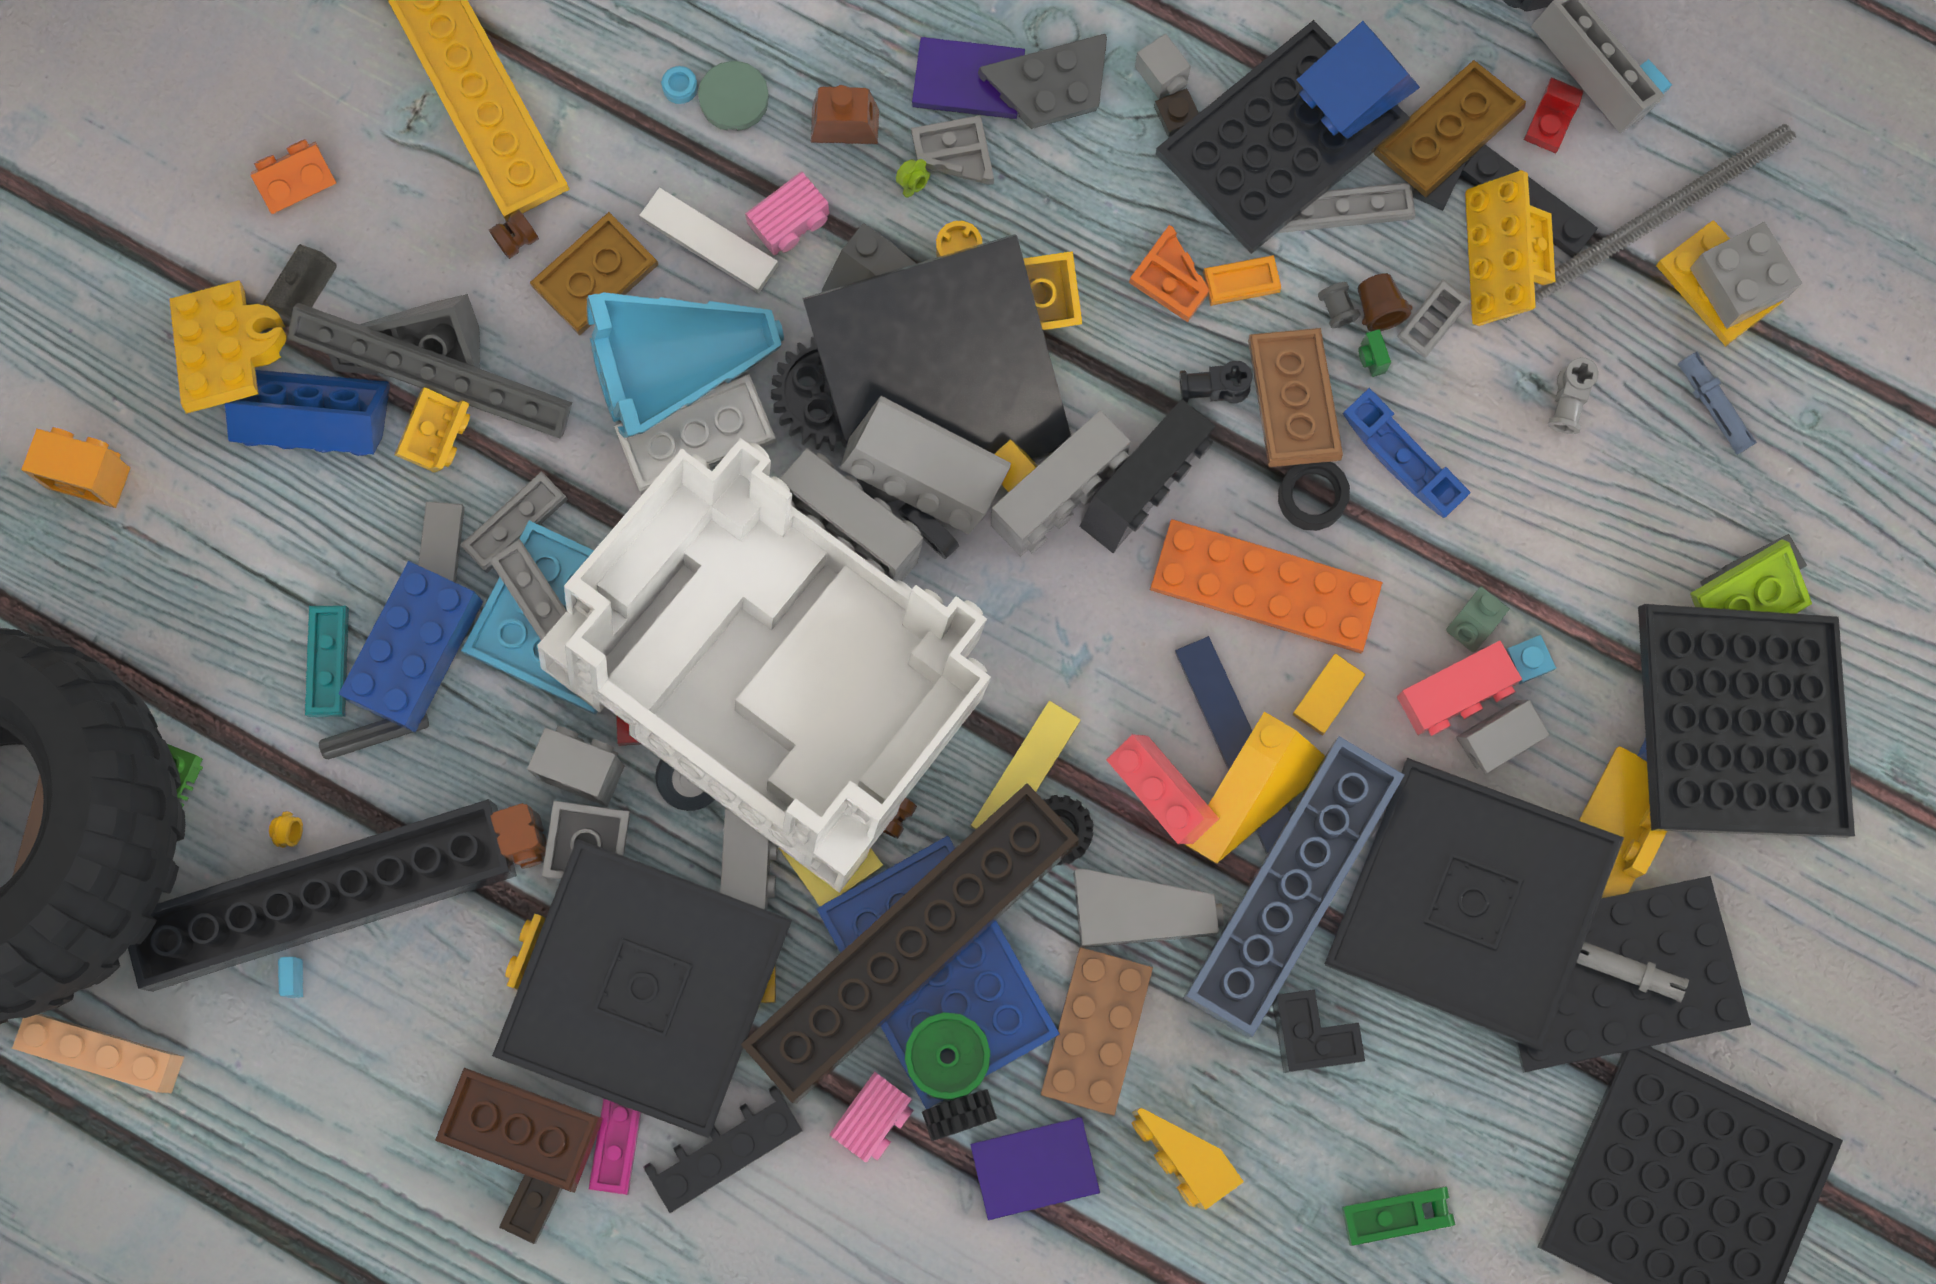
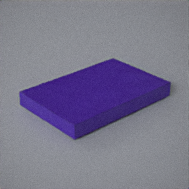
[912,37,1025,119]
[970,1117,1100,1220]

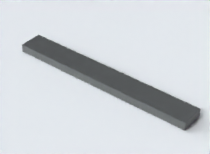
[287,303,573,439]

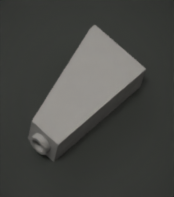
[1073,869,1224,948]

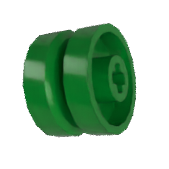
[905,1012,990,1100]

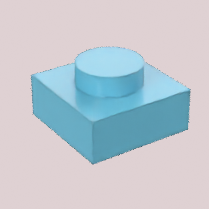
[1506,635,1556,685]

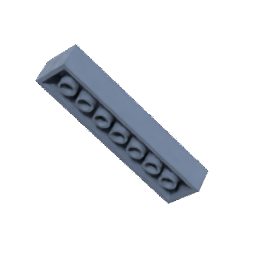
[1183,736,1404,1038]

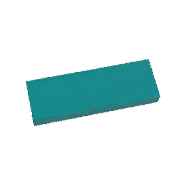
[305,606,349,717]

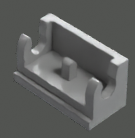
[1456,700,1550,773]

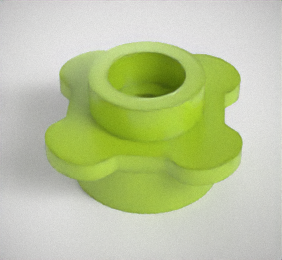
[896,159,930,198]

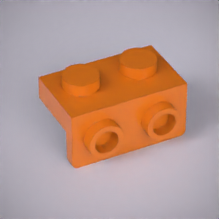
[250,139,336,214]

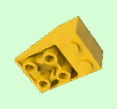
[1131,1108,1244,1210]

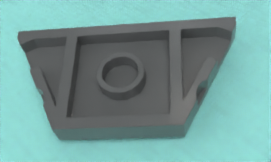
[978,34,1107,129]

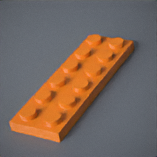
[1150,519,1383,654]

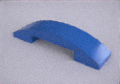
[1342,387,1471,518]

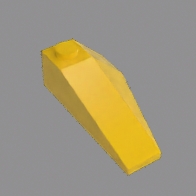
[1184,711,1325,864]

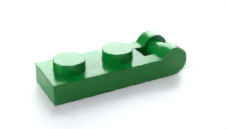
[1341,1186,1456,1246]

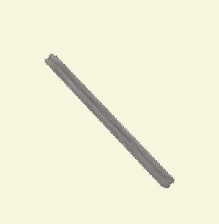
[1502,124,1796,323]

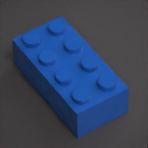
[338,561,484,733]

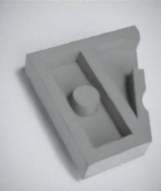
[911,115,994,185]

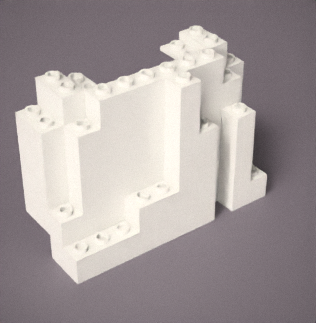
[537,438,991,893]

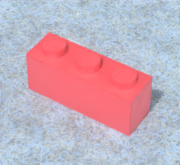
[1397,641,1522,736]
[1106,734,1220,844]

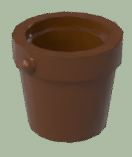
[1357,273,1413,332]

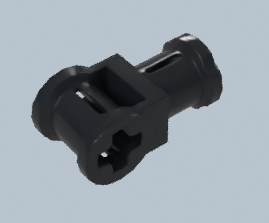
[1179,360,1253,403]

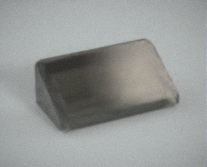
[262,244,337,320]

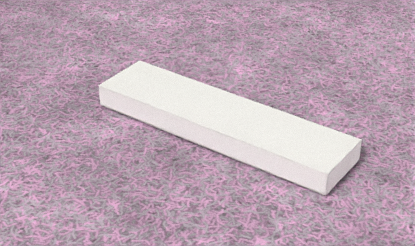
[639,187,779,294]

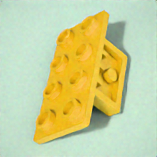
[1465,170,1555,326]
[1578,746,1667,899]

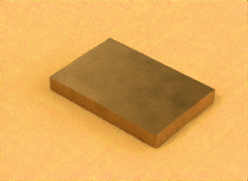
[530,212,659,336]

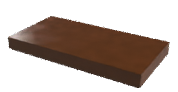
[435,1067,603,1193]

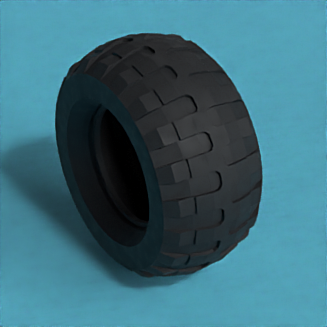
[0,628,186,1024]

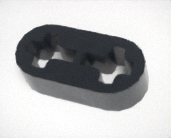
[898,503,959,559]

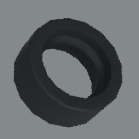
[1278,462,1350,531]

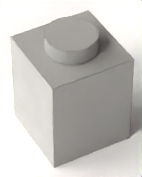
[1135,34,1191,99]

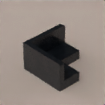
[1272,989,1365,1073]

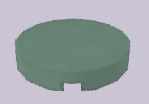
[698,61,769,131]

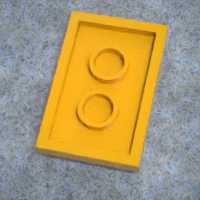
[1656,220,1784,347]

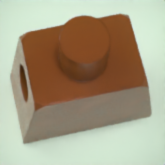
[811,85,879,144]

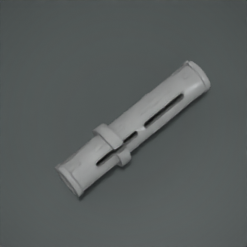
[1577,942,1689,1003]

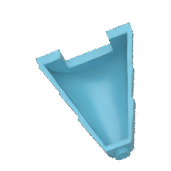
[587,292,784,438]

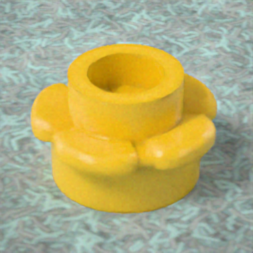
[269,811,303,848]

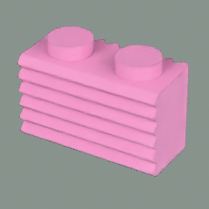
[745,171,830,255]
[829,1072,914,1163]

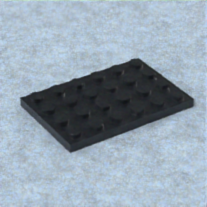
[1156,20,1410,254]
[1515,876,1751,1073]

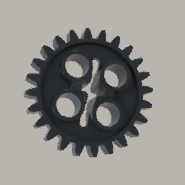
[771,337,847,451]

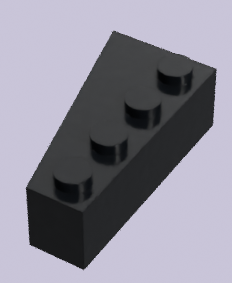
[1079,399,1216,553]

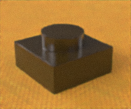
[1154,88,1199,137]

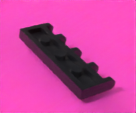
[643,1085,803,1213]

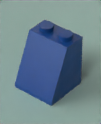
[1296,21,1420,139]

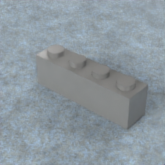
[1531,0,1664,133]
[720,807,778,910]

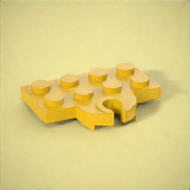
[169,280,287,414]

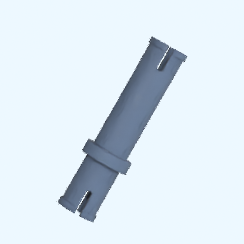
[1677,351,1757,455]

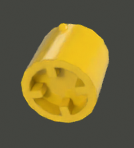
[936,221,982,257]

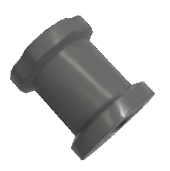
[1317,282,1361,328]

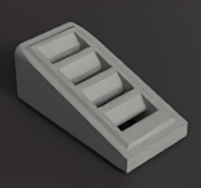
[1397,279,1471,358]

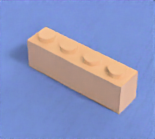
[12,1014,184,1093]

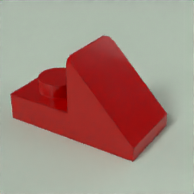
[1523,77,1584,154]

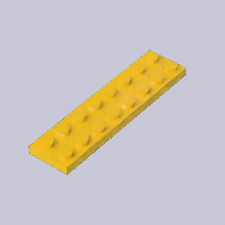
[388,0,570,221]

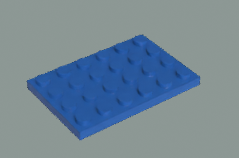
[816,836,1060,1109]

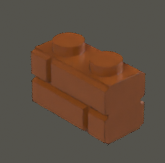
[490,803,547,869]

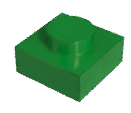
[1358,329,1391,377]

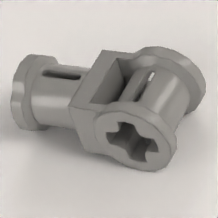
[1548,357,1599,434]

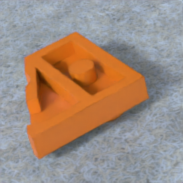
[1129,225,1209,322]

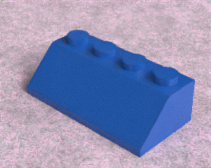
[225,370,390,456]

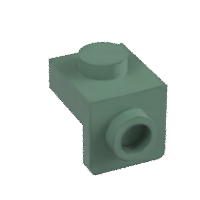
[1446,586,1510,652]

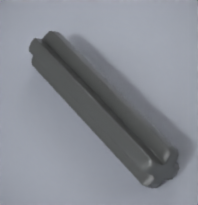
[319,713,429,760]

